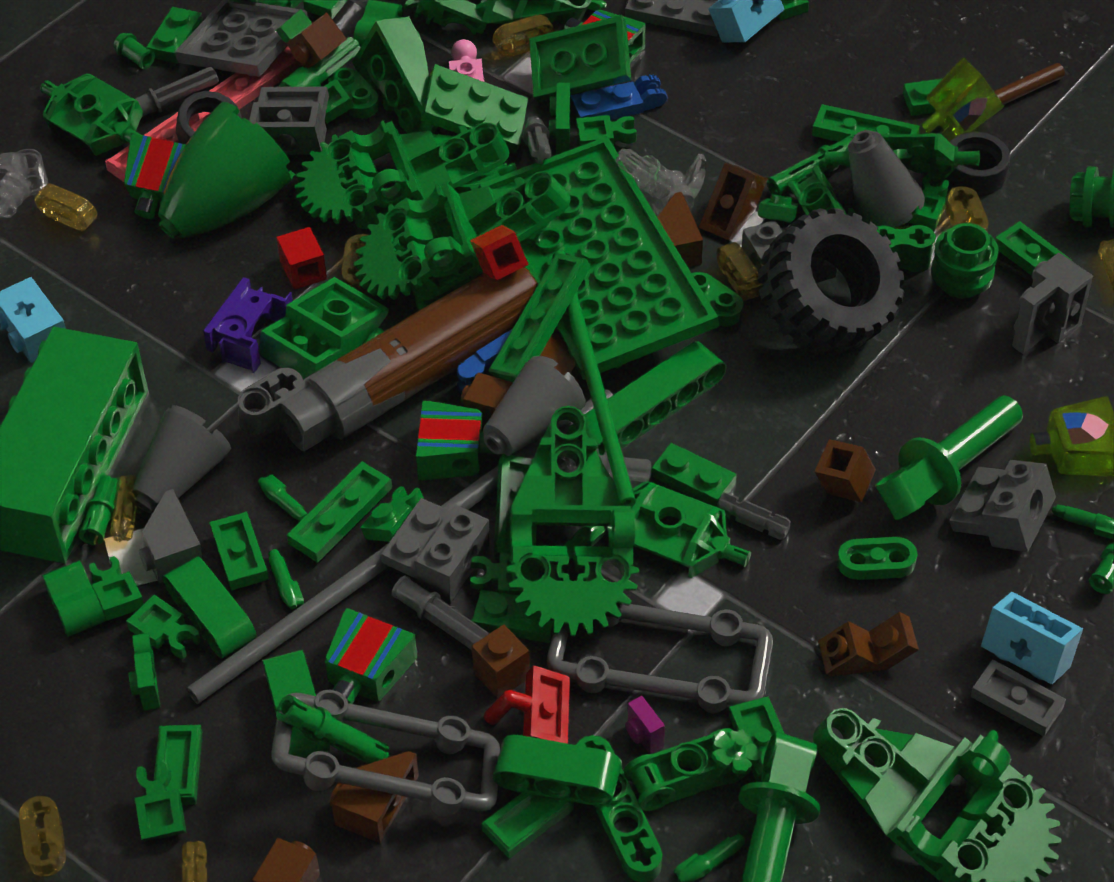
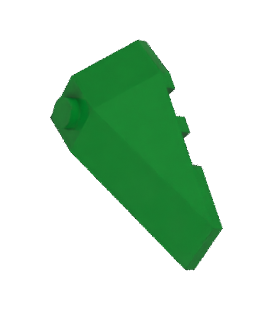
[352,17,438,134]

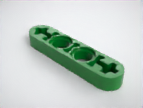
[576,735,663,882]

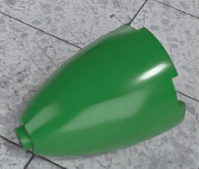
[158,102,296,239]

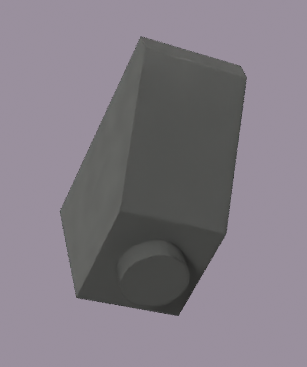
[139,489,202,584]

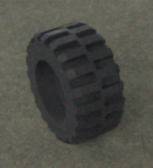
[758,208,904,355]

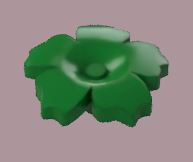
[711,729,762,774]

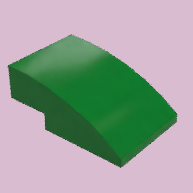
[259,277,389,379]

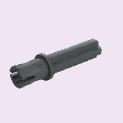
[135,67,219,117]
[523,116,551,164]
[392,575,490,650]

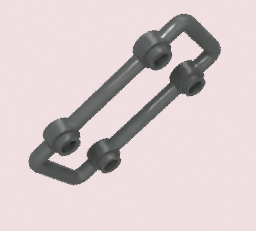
[546,603,773,714]
[271,690,500,817]

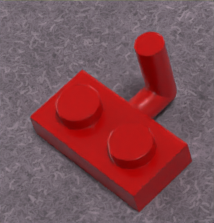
[484,665,570,744]

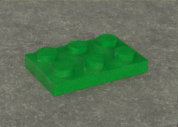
[529,15,631,103]
[421,64,528,154]

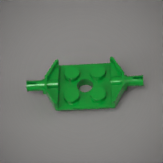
[40,74,143,156]
[825,133,980,182]
[631,481,751,578]

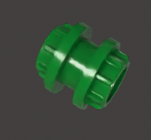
[1069,166,1114,229]
[931,223,999,299]

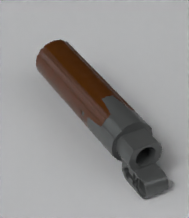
[238,267,538,452]

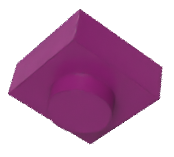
[625,696,665,754]

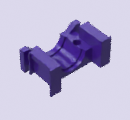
[203,277,293,373]

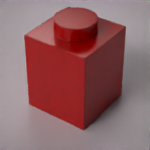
[470,225,529,281]
[277,227,327,289]

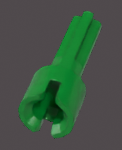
[279,37,360,87]

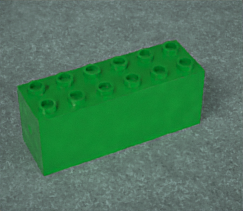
[0,326,148,564]

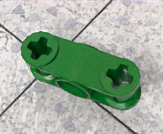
[788,164,847,215]
[623,728,752,811]

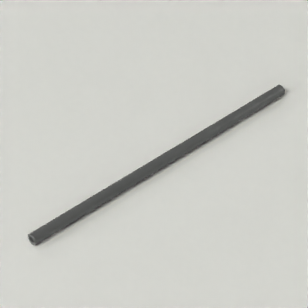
[186,389,613,704]

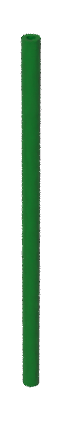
[552,251,636,507]

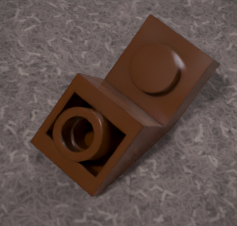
[818,612,919,676]

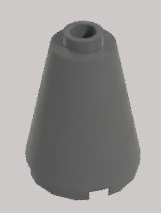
[848,130,925,228]
[483,356,585,456]
[131,405,231,514]

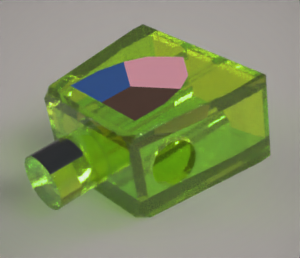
[921,57,1004,136]
[1029,396,1114,476]

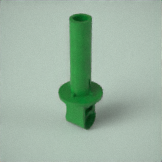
[875,395,1023,520]
[739,731,820,882]

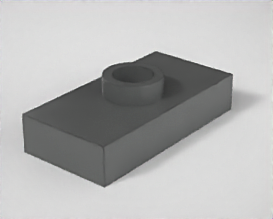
[971,659,1066,737]

